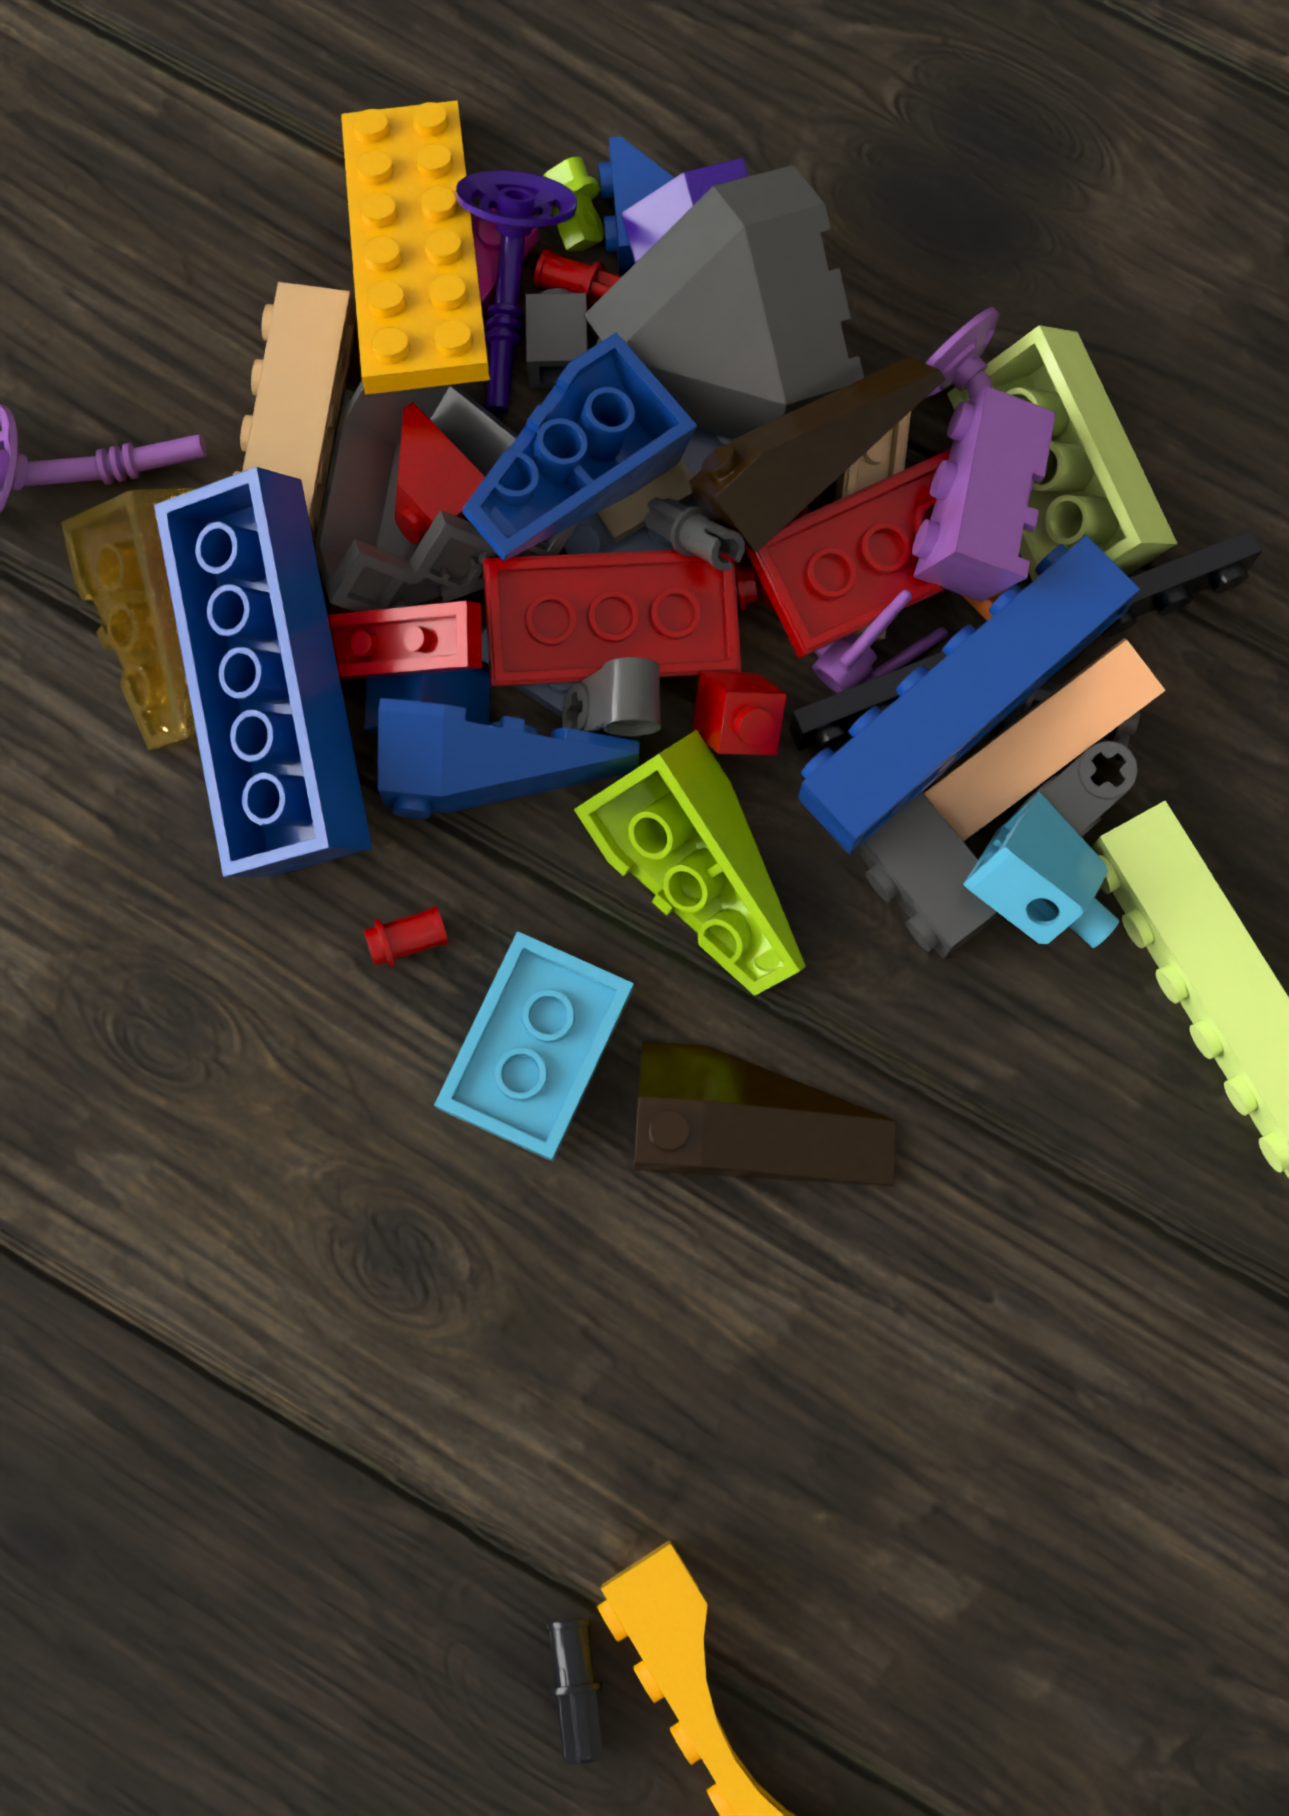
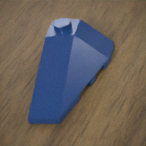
[462,332,697,561]
[378,698,640,819]

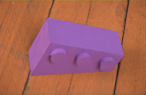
[912,386,1056,602]

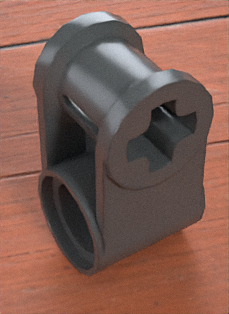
[562,657,661,741]
[1017,741,1138,837]

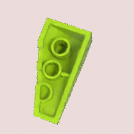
[574,730,806,996]

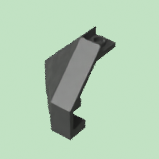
[584,165,864,438]
[314,381,579,612]

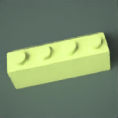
[947,325,1178,581]

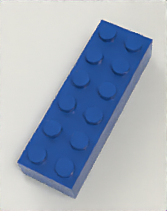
[154,467,372,878]

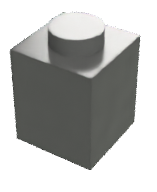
[526,288,588,389]

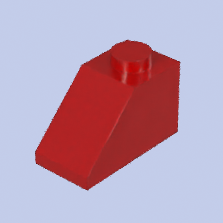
[394,402,485,545]

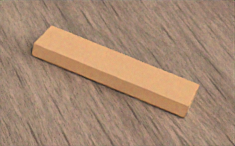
[922,638,1166,842]

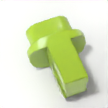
[543,156,604,252]

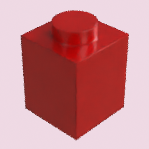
[692,670,787,756]

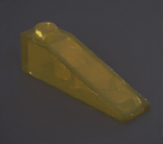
[61,488,196,750]

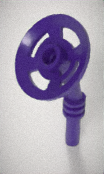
[456,170,577,414]

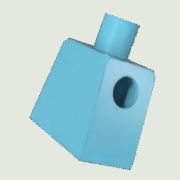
[963,792,1119,948]

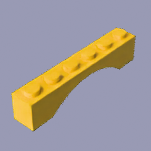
[597,1540,797,1816]

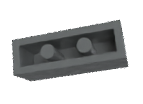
[829,792,1001,960]

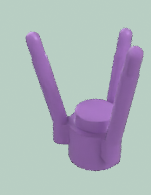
[812,590,948,694]

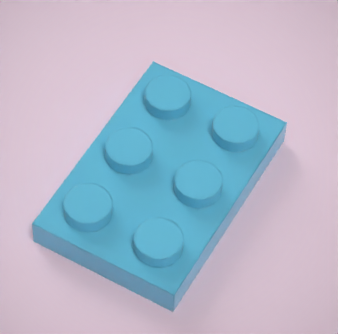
[434,931,634,1162]

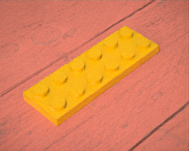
[341,100,490,395]

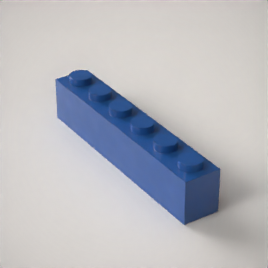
[798,535,1140,855]

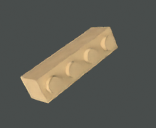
[233,282,357,540]

